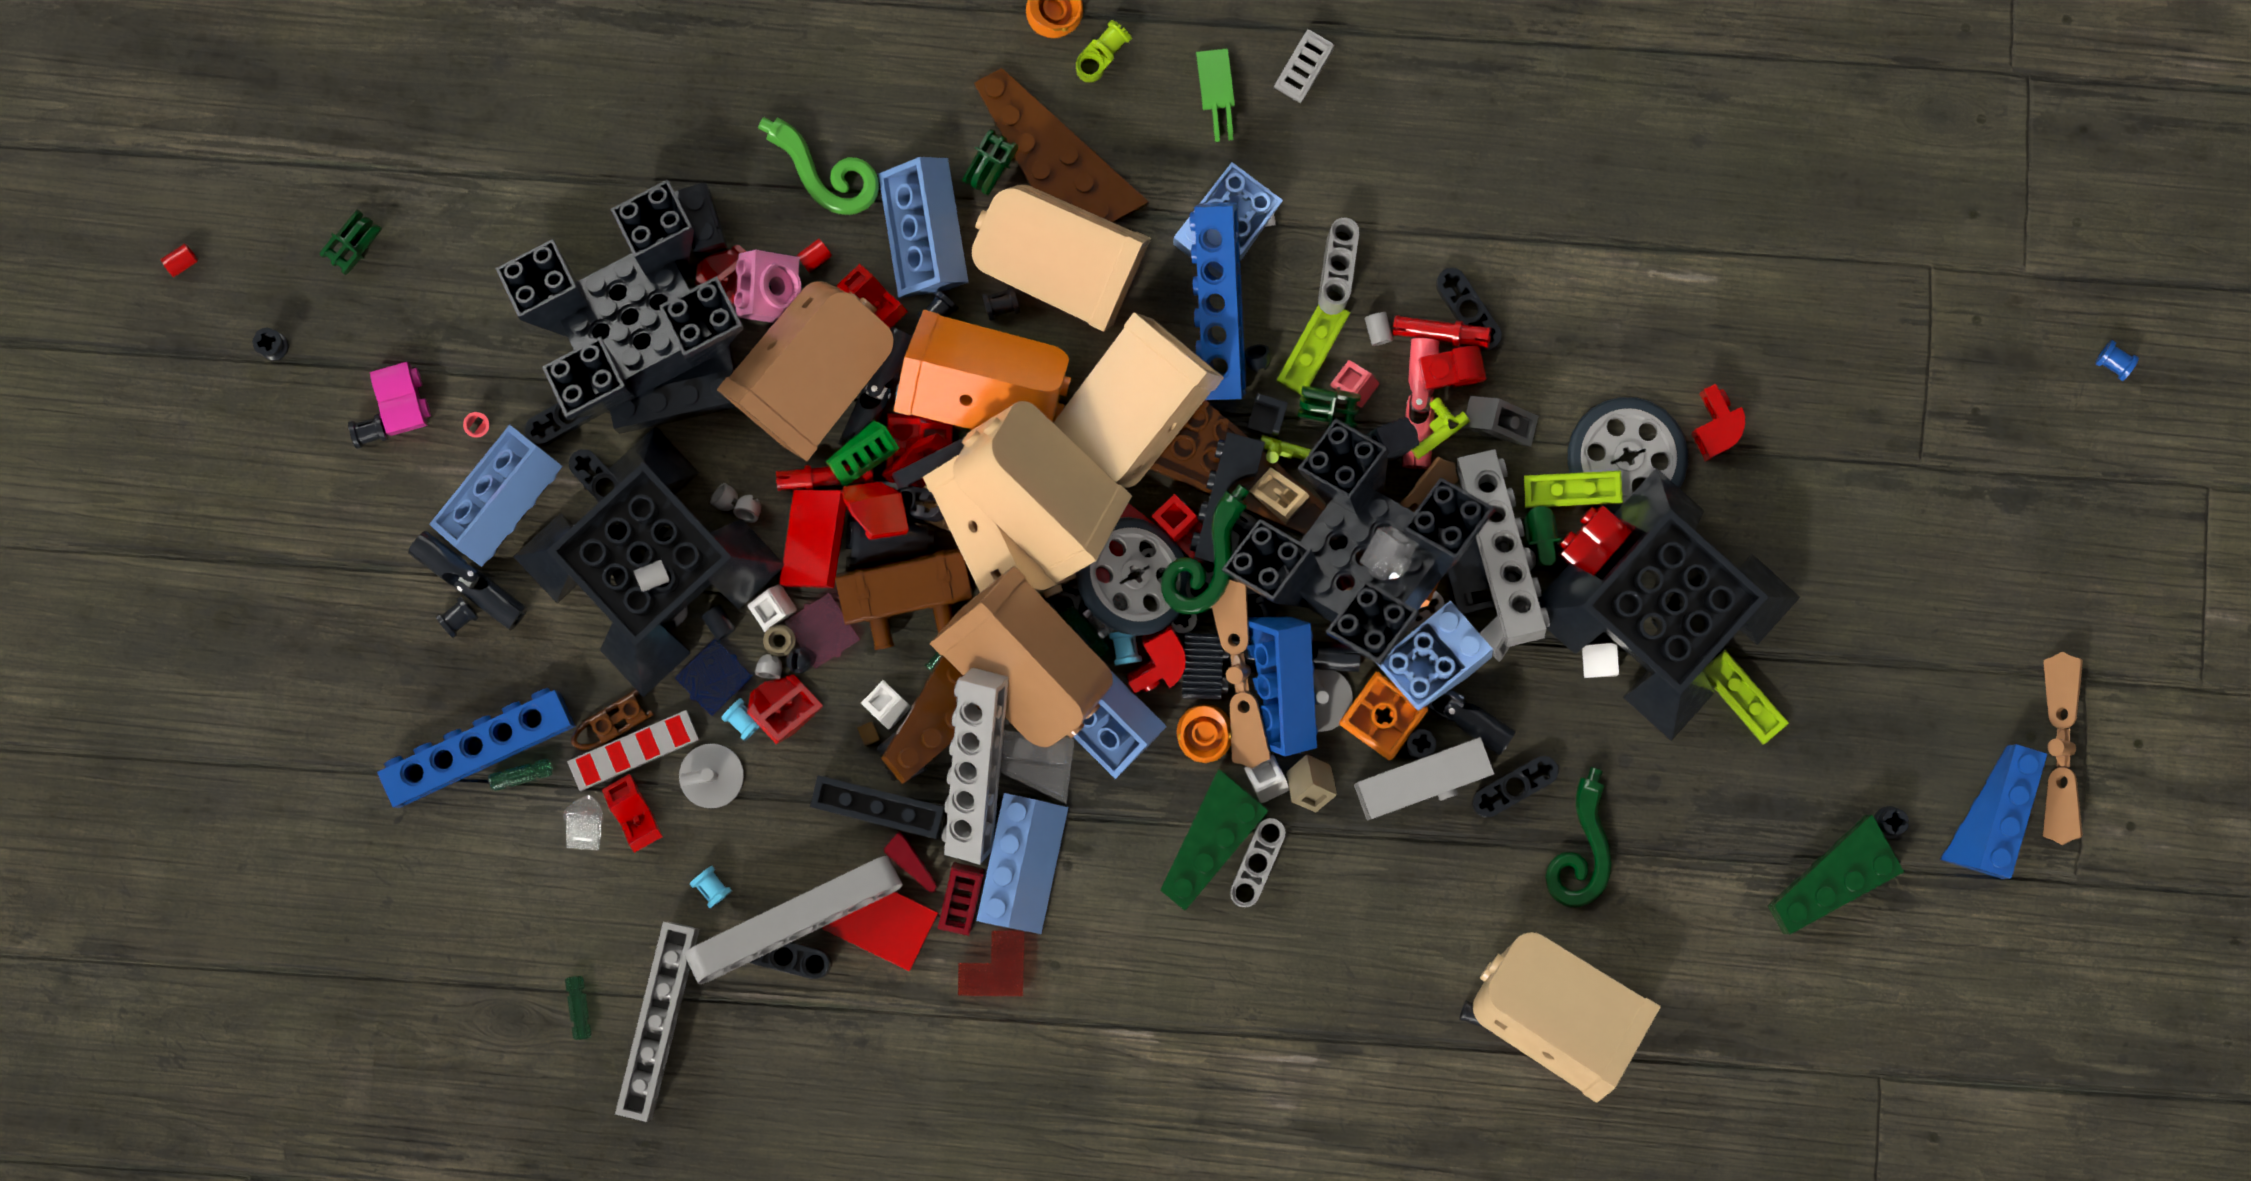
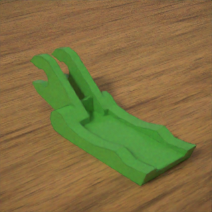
[1196,49,1235,142]

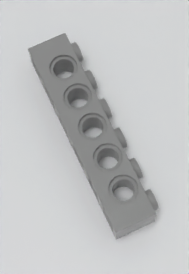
[1457,449,1550,647]
[942,668,1009,864]
[615,921,700,1122]

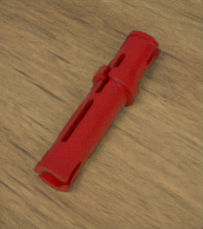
[1393,315,1492,348]
[776,465,874,491]

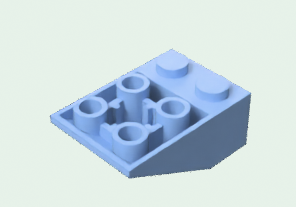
[1173,162,1283,277]
[1377,601,1493,711]

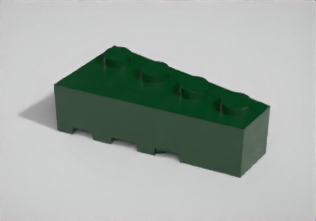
[1160,769,1268,911]
[1767,814,1904,934]

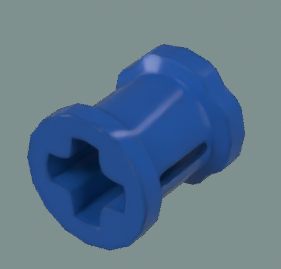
[2095,340,2139,381]

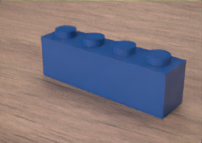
[1247,617,1318,756]
[1940,744,2047,879]

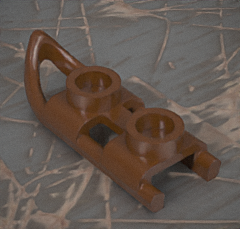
[571,689,654,750]

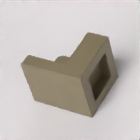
[1286,755,1337,812]

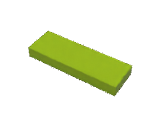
[1276,305,1350,396]
[1524,471,1623,508]
[1703,650,1789,744]

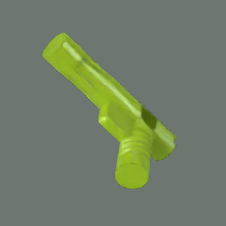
[1411,397,1470,459]
[1261,435,1311,463]

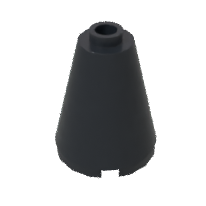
[845,513,934,568]

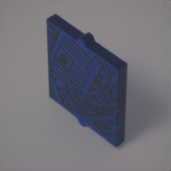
[675,639,752,716]

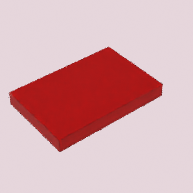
[780,490,846,588]
[822,870,938,972]

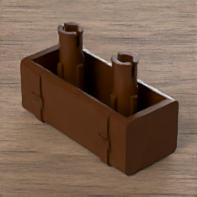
[835,548,973,650]

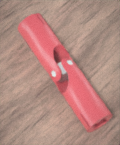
[1402,338,1440,469]

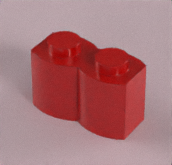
[1558,506,1632,576]

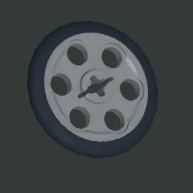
[1568,397,1688,514]
[1076,517,1190,636]

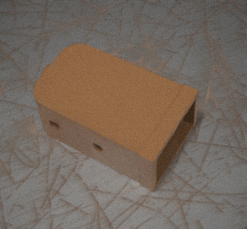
[717,281,893,461]
[930,566,1113,747]

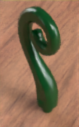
[1161,484,1250,614]
[1545,767,1612,908]

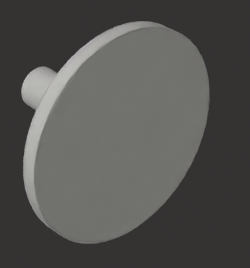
[1313,670,1353,732]
[679,744,744,808]

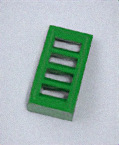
[826,421,900,486]

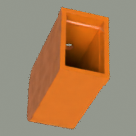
[894,310,1071,430]

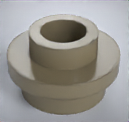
[763,625,796,657]

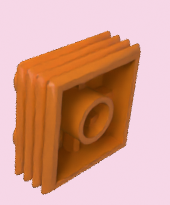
[1339,672,1428,760]

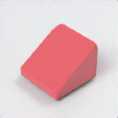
[1330,360,1379,408]

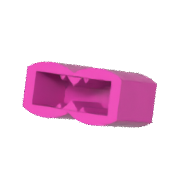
[370,362,431,436]

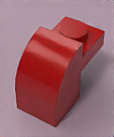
[1418,346,1487,390]
[1691,384,1745,462]
[1127,624,1186,693]

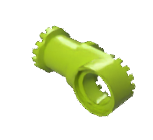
[1076,20,1132,83]

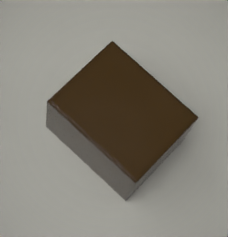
[857,721,881,746]

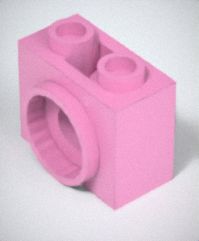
[734,250,801,323]

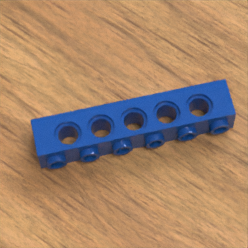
[1190,202,1246,400]
[377,688,576,808]

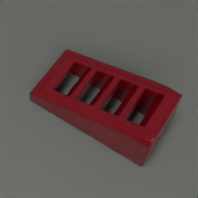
[883,831,938,893]
[938,862,984,936]

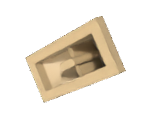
[1249,467,1309,524]

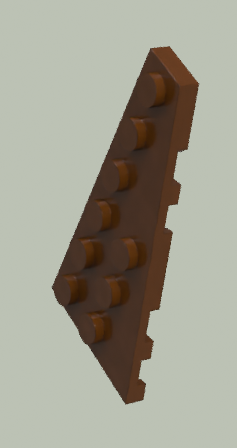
[974,68,1149,223]
[1150,400,1327,536]
[881,592,982,784]

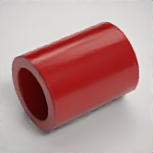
[796,238,832,273]
[161,243,198,277]

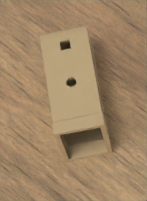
[972,185,1151,332]
[1053,312,1224,488]
[953,401,1132,583]
[923,455,1076,598]
[1473,933,1661,1103]

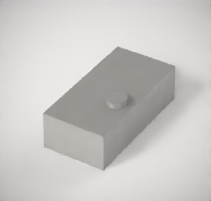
[1354,737,1494,821]

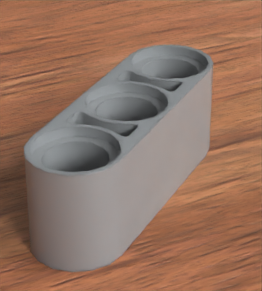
[1318,217,1359,315]
[1230,818,1285,908]

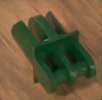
[962,129,1018,196]
[320,209,382,275]
[1298,385,1361,428]
[1524,506,1561,569]

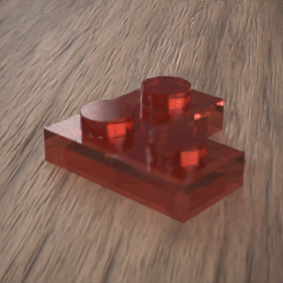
[958,931,1025,996]

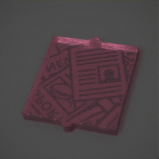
[785,593,860,669]

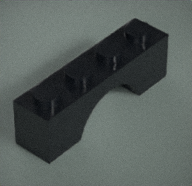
[1190,432,1265,565]

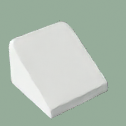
[747,585,797,632]
[1582,643,1619,678]
[861,680,911,729]
[1244,755,1289,803]

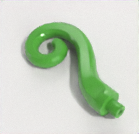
[758,117,879,215]

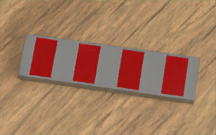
[567,710,700,791]

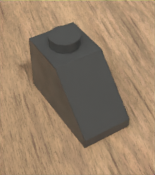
[1464,396,1539,447]

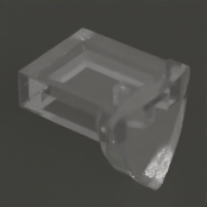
[563,795,603,851]

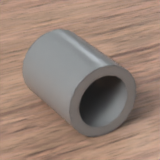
[1365,312,1393,346]
[634,560,670,592]

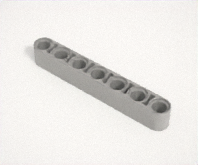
[684,856,903,984]

